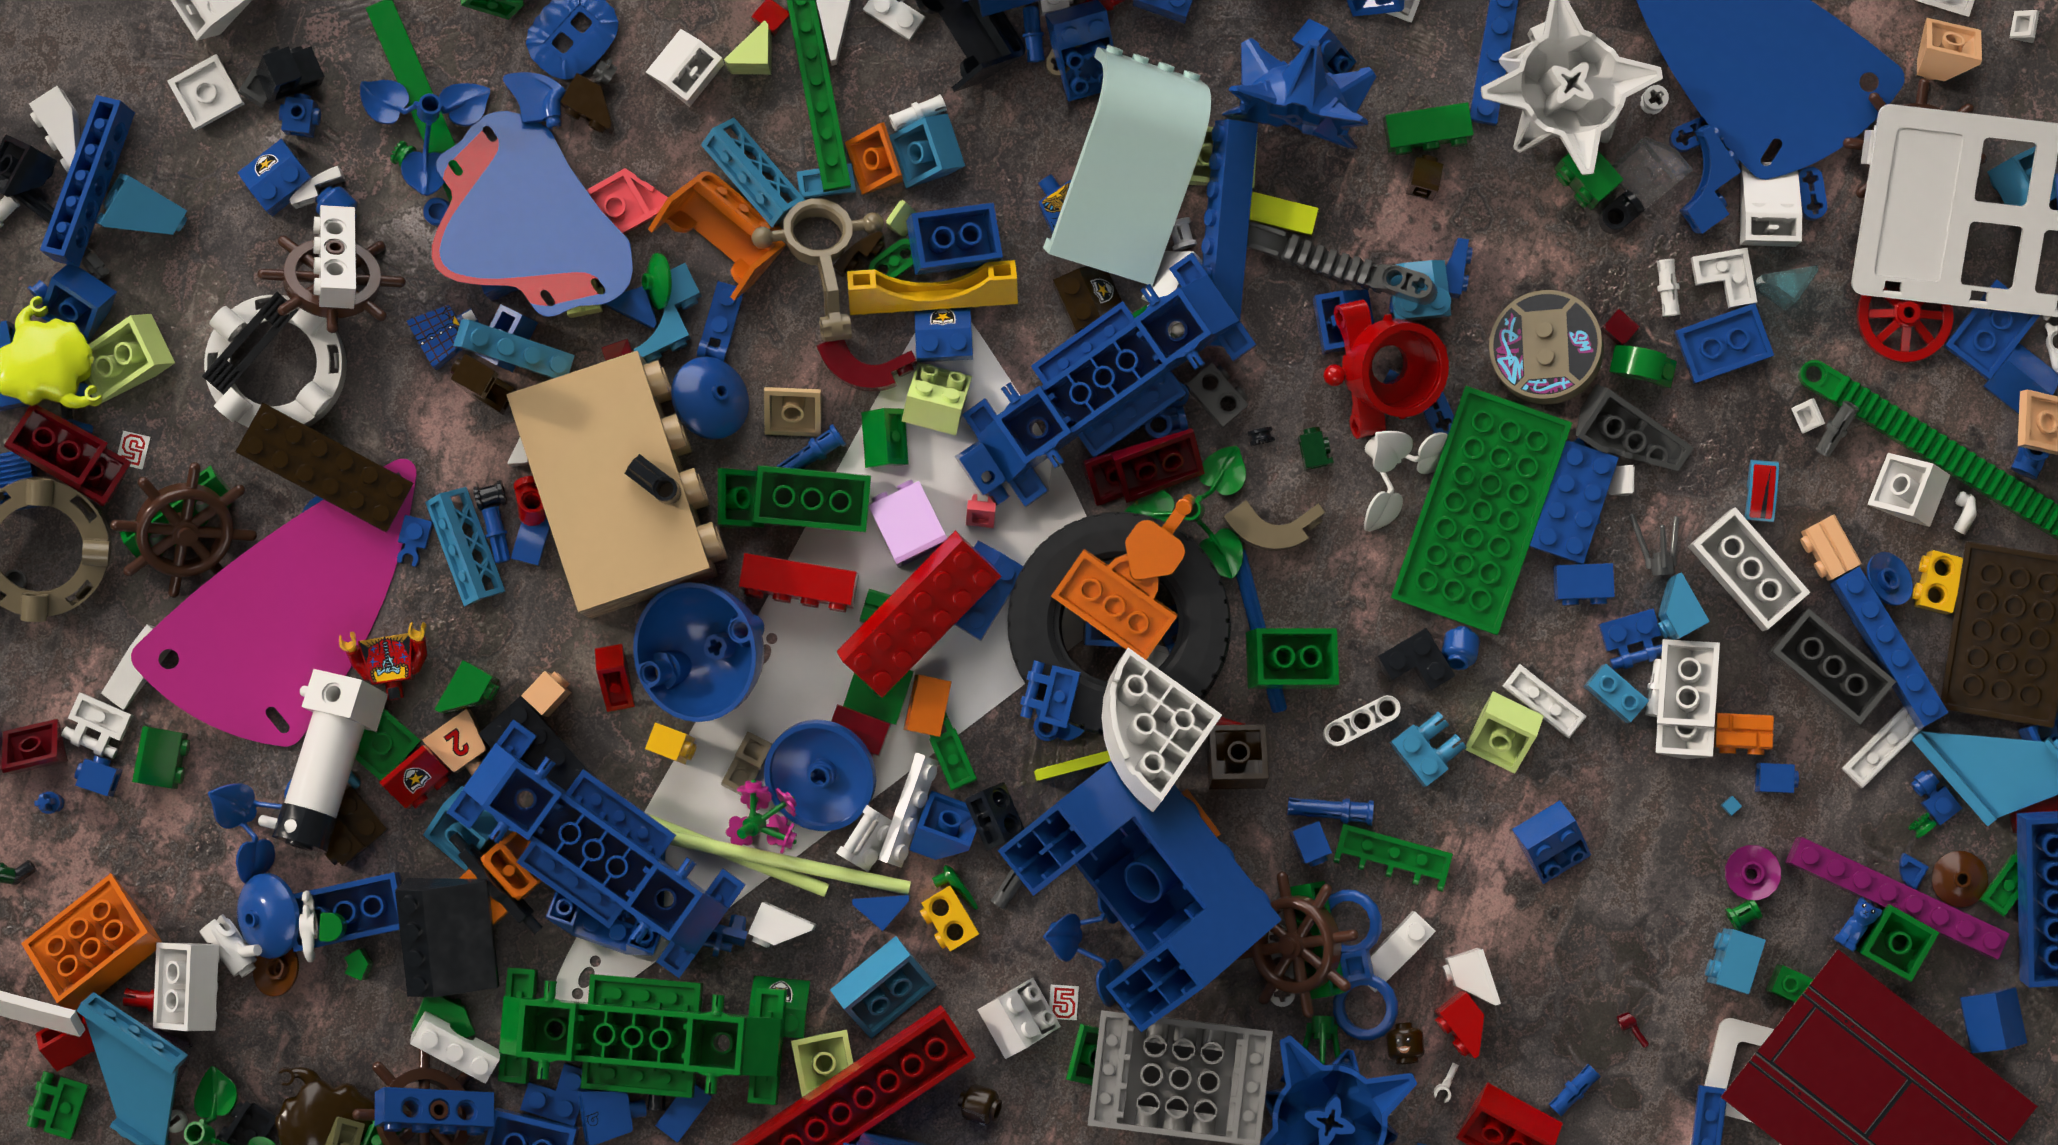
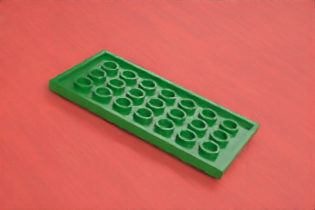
[1391,386,1573,635]

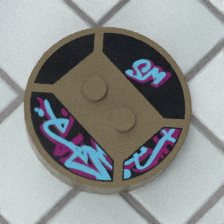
[1489,290,1604,404]

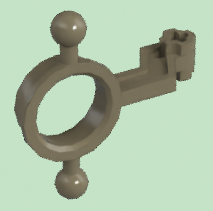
[752,198,884,342]

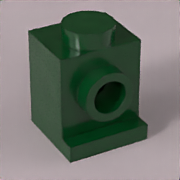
[1298,427,1334,471]

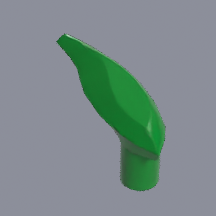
[932,865,978,910]

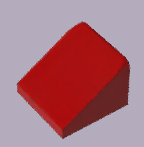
[751,0,789,36]

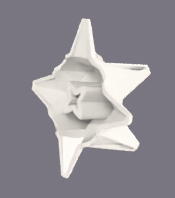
[1481,0,1663,175]

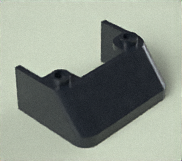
[897,0,1025,92]

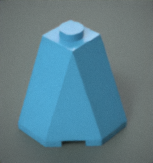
[96,173,187,235]

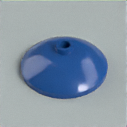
[671,357,749,440]
[237,873,300,959]

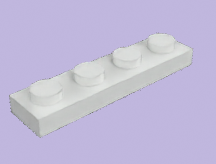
[878,753,939,868]

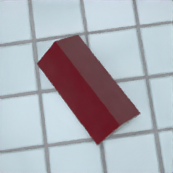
[4,404,131,506]
[1081,428,1205,506]

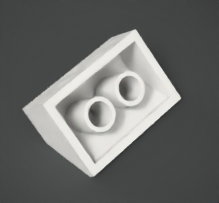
[153,942,220,1031]

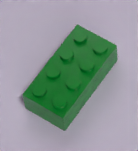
[752,465,871,532]

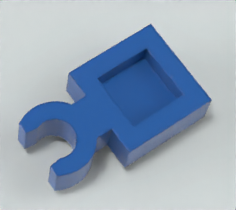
[397,515,433,567]

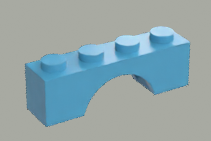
[453,319,575,379]

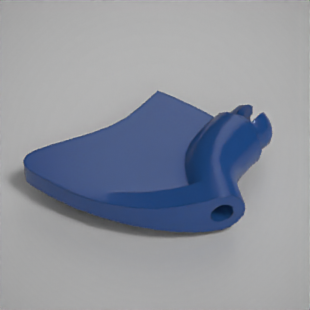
[503,72,566,129]

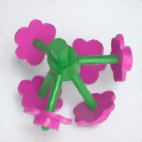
[725,779,797,854]

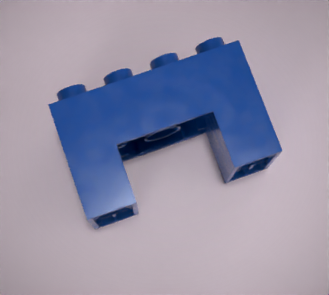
[998,761,1282,1032]

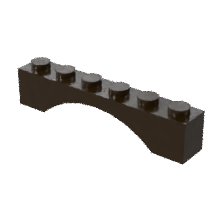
[450,354,516,415]

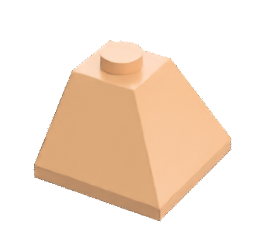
[1917,18,1982,81]

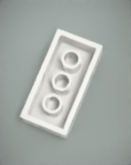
[1688,507,1810,631]

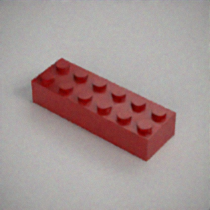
[836,530,1002,698]

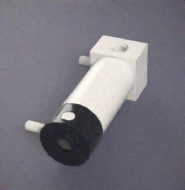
[258,669,388,853]

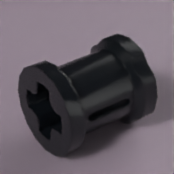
[473,480,507,511]

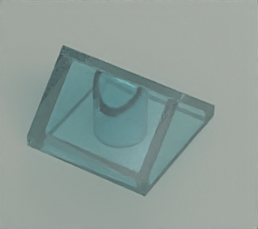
[1754,265,1818,311]

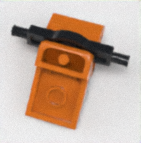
[449,831,543,935]

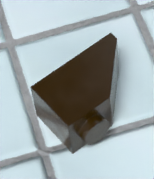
[1406,155,1444,201]

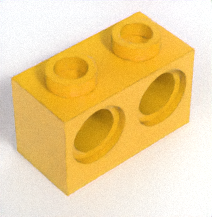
[1912,550,1963,615]
[645,722,697,765]
[919,885,979,951]

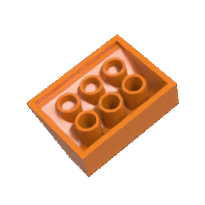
[21,873,162,1010]

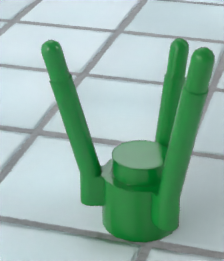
[1302,1016,1341,1065]

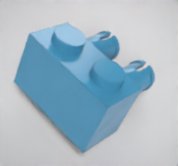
[1389,712,1467,787]

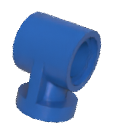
[1144,406,1188,440]
[2011,446,2050,479]

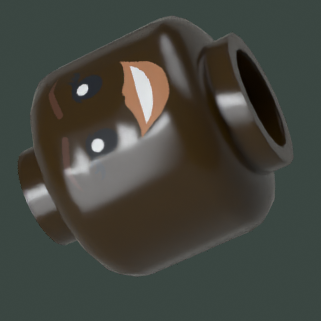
[1386,1022,1425,1065]

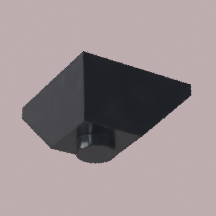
[0,134,57,197]

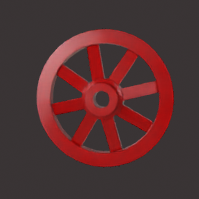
[1856,281,1954,363]

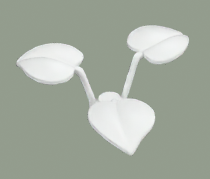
[1364,431,1448,532]

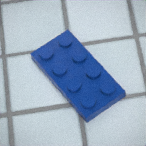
[1529,440,1619,564]

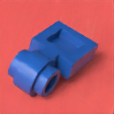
[1910,770,1962,826]

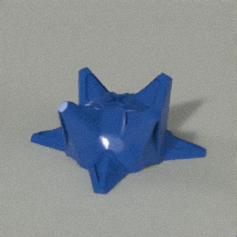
[1222,38,1377,149]
[1260,1035,1417,1145]

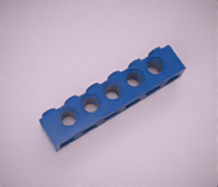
[40,95,135,267]

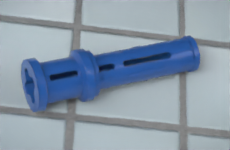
[776,424,847,469]
[1287,797,1374,826]

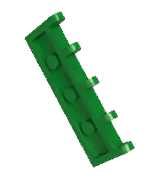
[1333,824,1453,892]

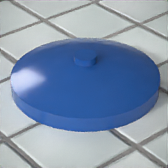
[764,720,876,831]

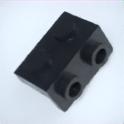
[216,1099,277,1145]

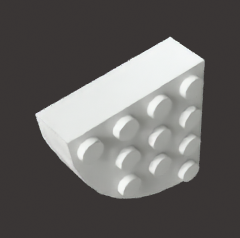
[1102,648,1222,812]

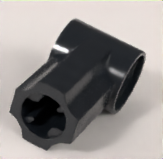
[624,454,681,505]

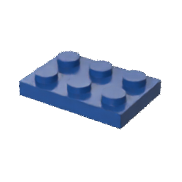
[1943,279,2040,381]
[1675,303,1774,384]

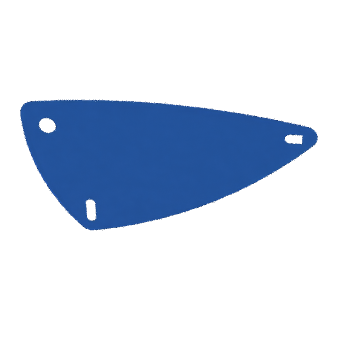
[1636,0,1905,179]

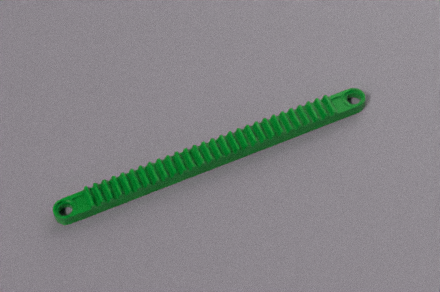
[1798,360,2058,540]

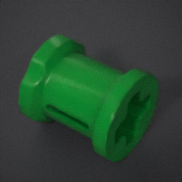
[1725,900,1763,931]

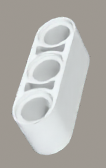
[1323,695,1401,747]

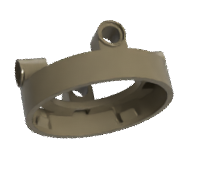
[0,477,112,622]

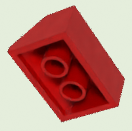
[1456,1082,1563,1145]

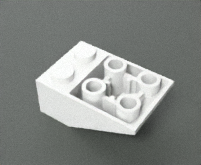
[171,0,252,41]
[1740,162,1802,247]

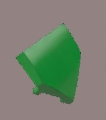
[411,996,475,1038]

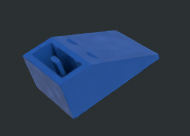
[1045,0,1113,101]

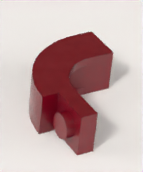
[816,339,918,391]

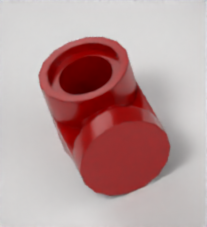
[513,476,546,526]

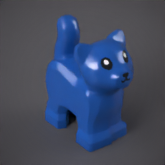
[1834,897,1882,953]

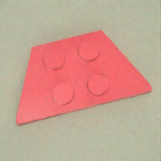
[587,168,668,234]

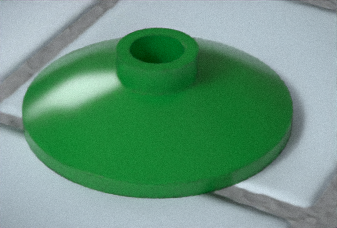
[642,253,672,309]

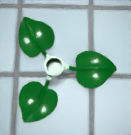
[1124,446,1246,579]
[179,1066,276,1145]

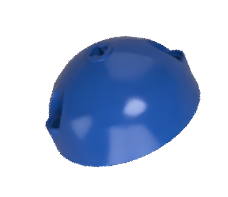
[633,582,764,722]

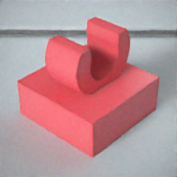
[966,494,996,528]

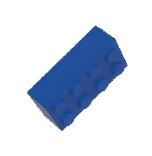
[293,872,402,952]

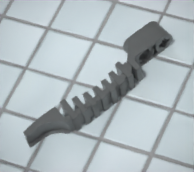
[1247,221,1438,305]

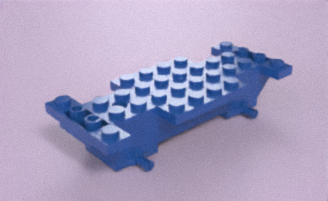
[962,252,1257,507]
[446,719,746,978]

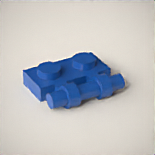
[1598,608,1662,670]
[1020,660,1081,728]

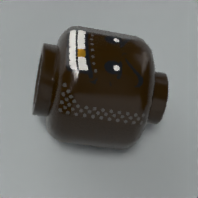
[958,1084,1002,1125]

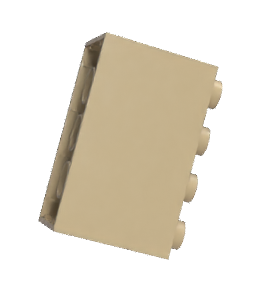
[506,351,727,619]

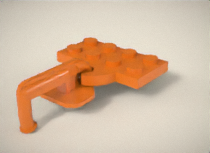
[1051,494,1195,660]

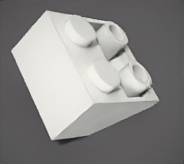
[646,29,724,107]
[977,977,1061,1059]

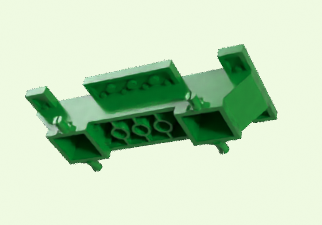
[498,967,787,1105]

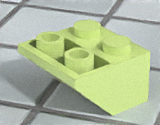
[902,362,972,435]

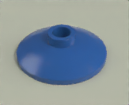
[1867,552,1913,606]

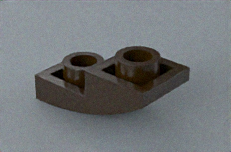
[833,231,885,277]

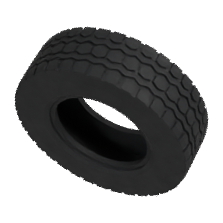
[1007,512,1231,735]

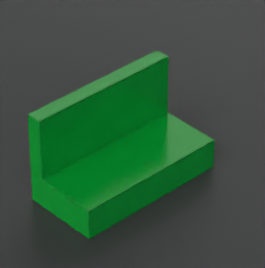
[861,408,909,468]

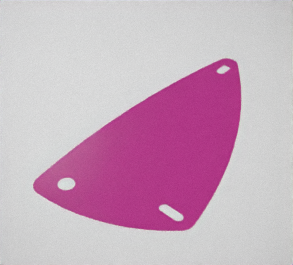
[131,459,416,747]

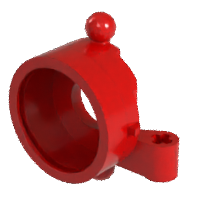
[1323,299,1449,439]

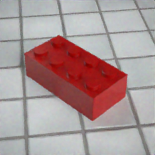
[739,553,859,613]

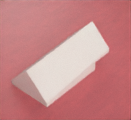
[1656,639,1720,759]

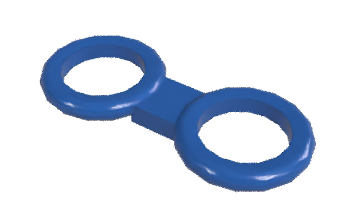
[1328,890,1398,1041]

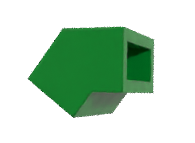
[344,948,374,981]

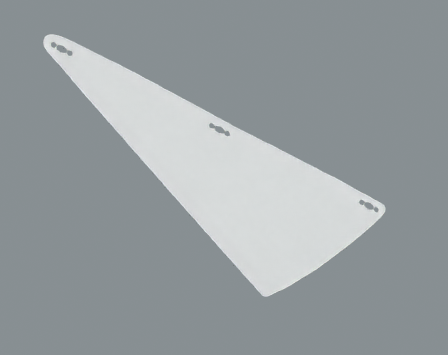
[555,322,1087,1002]

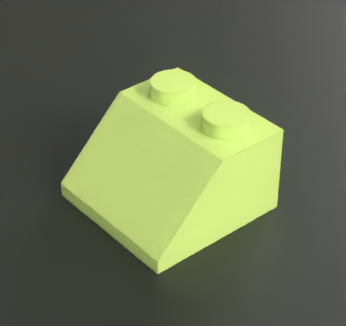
[1465,691,1544,774]

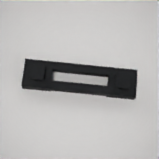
[202,291,298,395]

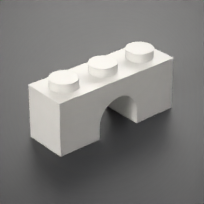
[410,1011,500,1084]

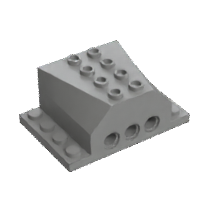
[1088,1010,1273,1145]

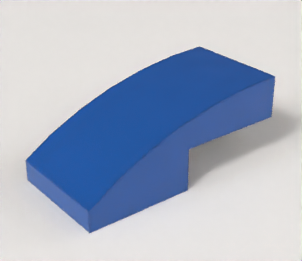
[511,506,551,566]

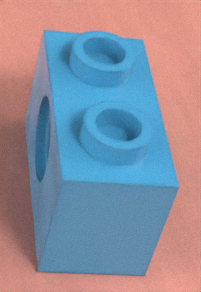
[1583,664,1649,723]

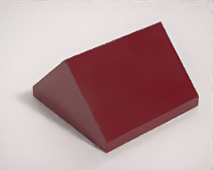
[1,719,68,774]

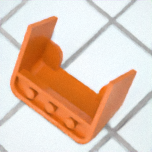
[648,171,786,300]

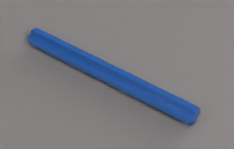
[1236,549,1287,713]

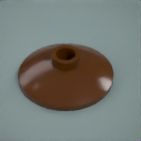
[1931,851,1988,907]
[253,947,299,997]

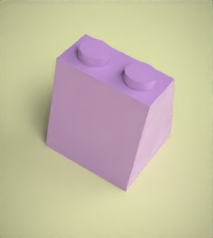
[868,480,947,568]

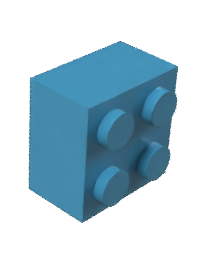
[1705,928,1766,994]

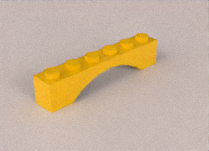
[847,260,1018,315]

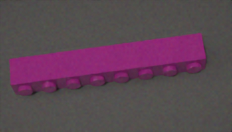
[1785,837,2010,959]

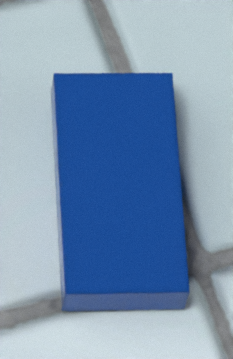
[655,1083,713,1143]

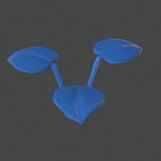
[360,80,490,196]
[208,779,292,884]
[1043,894,1124,1007]

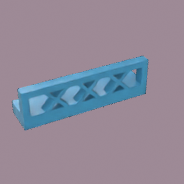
[701,117,805,227]
[425,487,505,607]

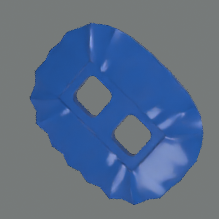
[526,0,619,80]

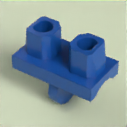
[703,914,748,958]

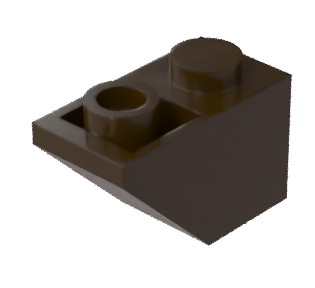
[560,73,614,134]

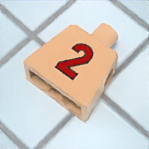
[422,709,490,776]

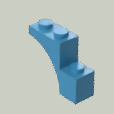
[633,263,702,363]

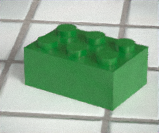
[1245,628,1339,689]

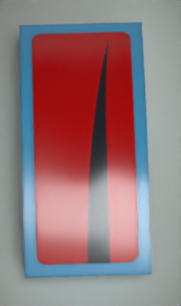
[1744,460,1779,522]

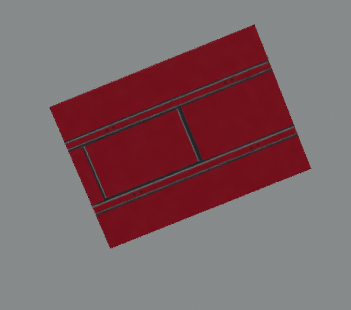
[1721,949,2038,1145]

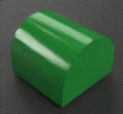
[319,912,347,942]

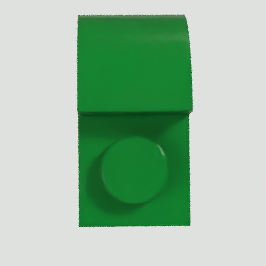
[1609,345,1677,388]

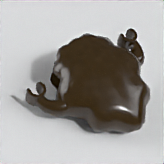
[275,1067,375,1145]

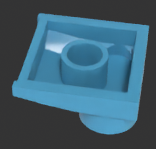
[1390,260,1451,321]

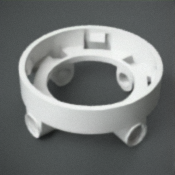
[204,295,347,428]

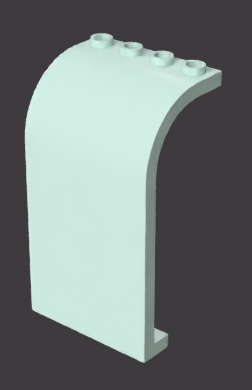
[1043,45,1211,286]

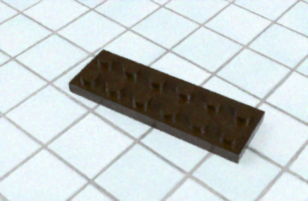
[235,402,414,533]

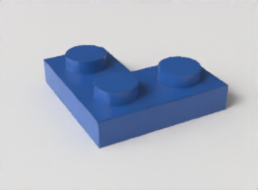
[520,1063,587,1126]

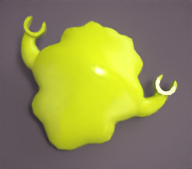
[0,296,103,409]

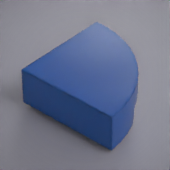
[1899,853,1929,890]

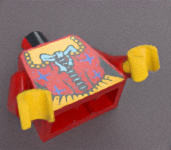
[339,622,427,700]

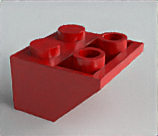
[1434,991,1484,1059]

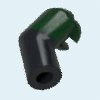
[0,860,37,885]

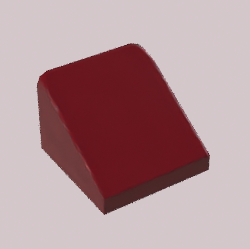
[1601,309,1640,345]

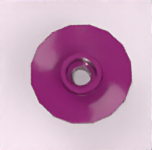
[1725,845,1781,901]

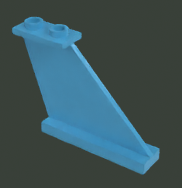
[1912,730,2058,826]
[76,992,188,1145]

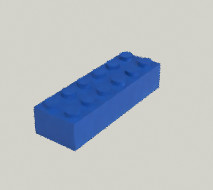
[2017,811,2058,988]

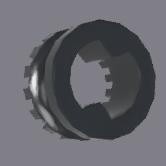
[1248,426,1275,446]

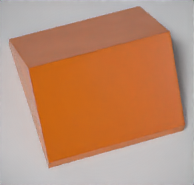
[844,122,903,195]

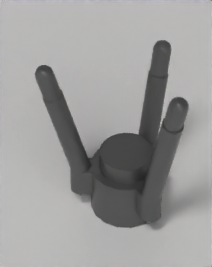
[1630,514,1679,576]

